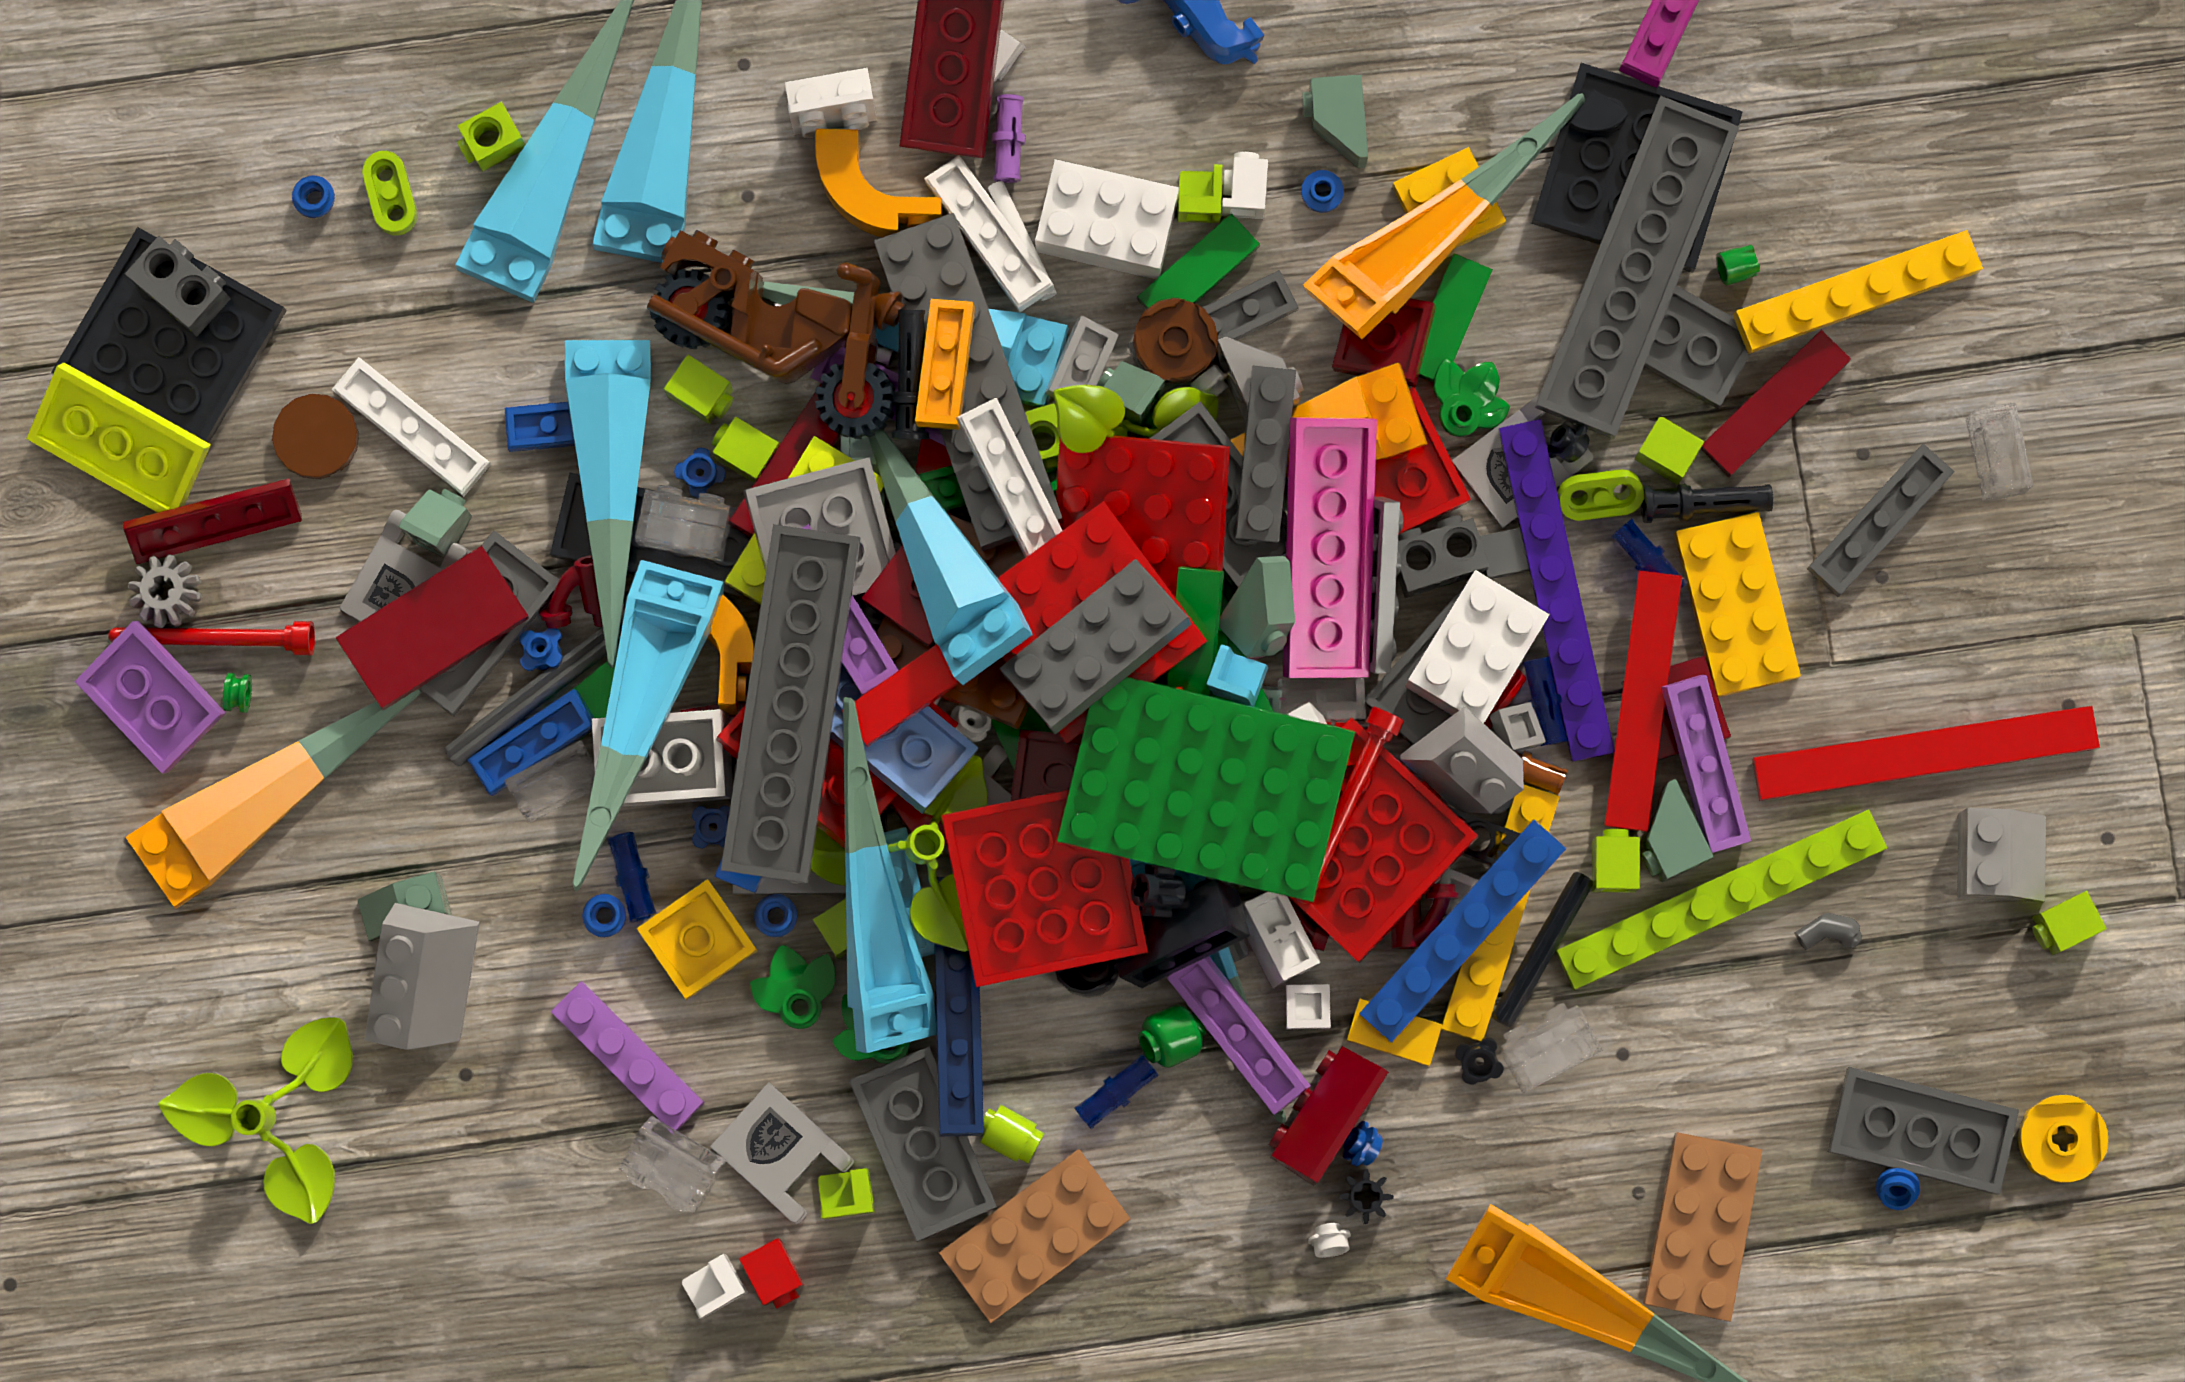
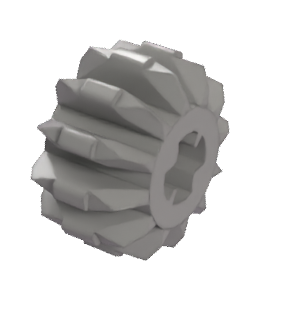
[128,555,203,628]

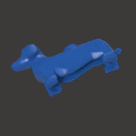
[1117,0,1264,64]

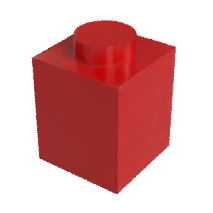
[739,1238,804,1309]

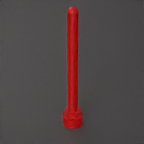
[108,621,315,656]
[1297,706,1404,904]

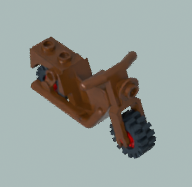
[647,230,906,439]

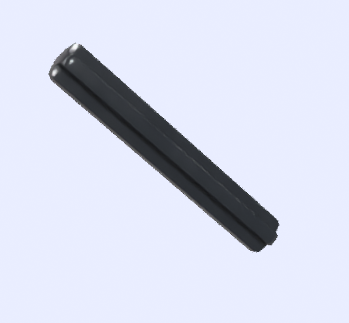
[1492,872,1593,1027]

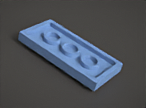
[831,663,978,814]

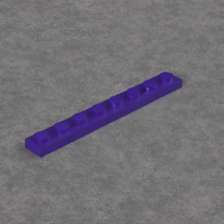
[1498,419,1615,762]

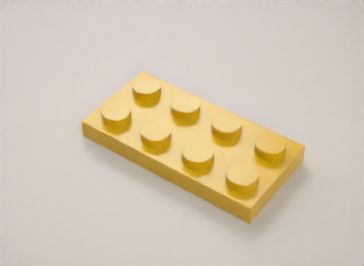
[1674,512,1801,697]

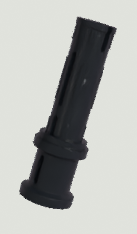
[891,309,929,439]
[1641,483,1773,523]

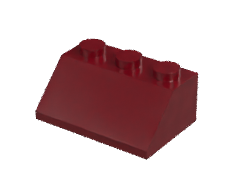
[1268,1046,1389,1186]

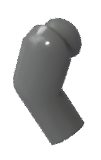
[1794,913,1862,950]

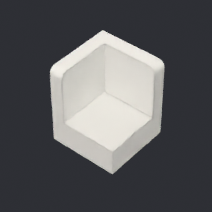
[682,1254,748,1319]

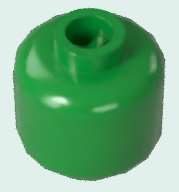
[1138,1004,1206,1068]

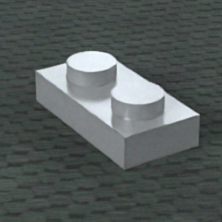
[1045,316,1119,398]

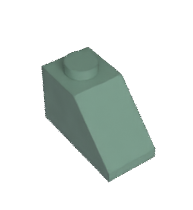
[1302,75,1368,168]
[1096,361,1165,427]
[398,489,472,558]
[1219,556,1295,658]
[1642,779,1714,883]
[357,871,452,941]

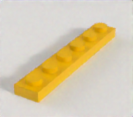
[1733,230,1983,354]
[1441,785,1560,1042]

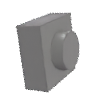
[1489,702,1546,752]

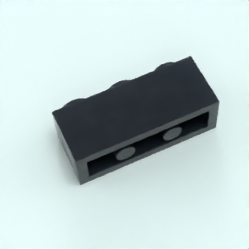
[1115,879,1250,988]

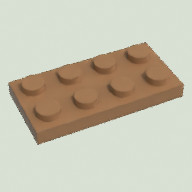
[1643,1132,1762,1322]
[939,1149,1131,1323]

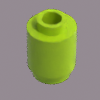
[980,1105,1045,1164]

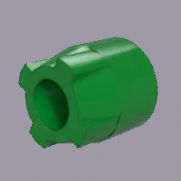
[1716,245,1760,286]

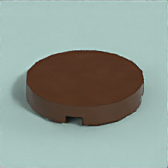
[1133,298,1218,384]
[272,394,359,480]

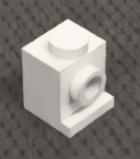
[1221,152,1268,219]

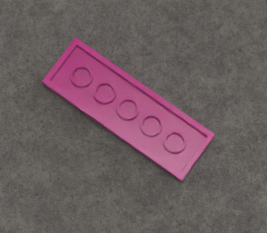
[1283,417,1377,678]

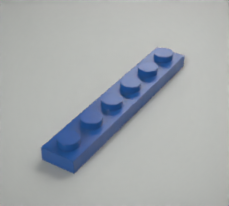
[1359,820,1567,1043]

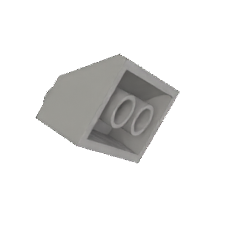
[364,903,480,1050]

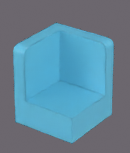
[1207,645,1268,707]

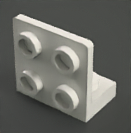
[785,68,877,138]

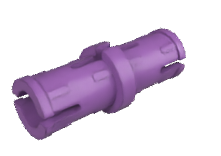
[992,94,1026,183]

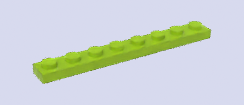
[1555,809,1887,991]

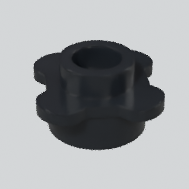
[1547,421,1590,463]
[1455,1037,1504,1085]

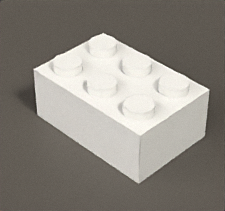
[1035,159,1179,279]
[1405,570,1550,724]
[592,709,733,807]

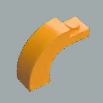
[815,128,942,237]
[707,595,754,715]

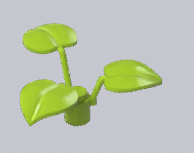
[1054,385,1218,453]
[811,755,988,952]
[158,1017,353,1224]

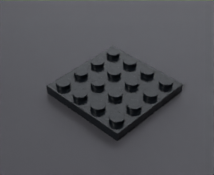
[1531,63,1743,273]
[51,227,287,443]

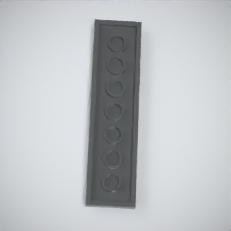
[1535,96,1739,439]
[874,213,1064,551]
[721,524,861,883]

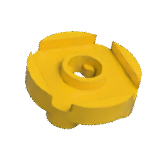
[2018,1095,2108,1183]

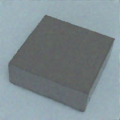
[1480,528,1529,579]

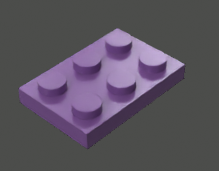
[74,621,226,774]

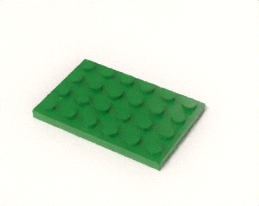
[1057,676,1355,902]

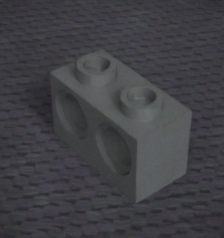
[125,236,230,337]
[1397,515,1489,598]

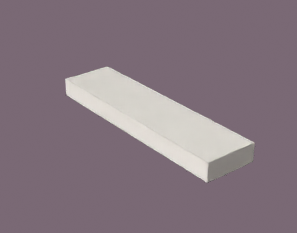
[924,155,1055,312]
[332,357,491,497]
[956,398,1062,558]

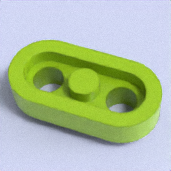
[362,151,418,236]
[1557,469,1644,521]

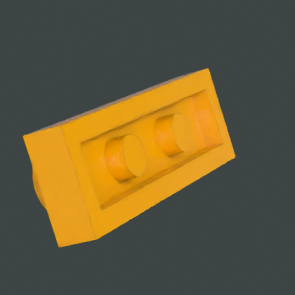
[915,299,975,430]

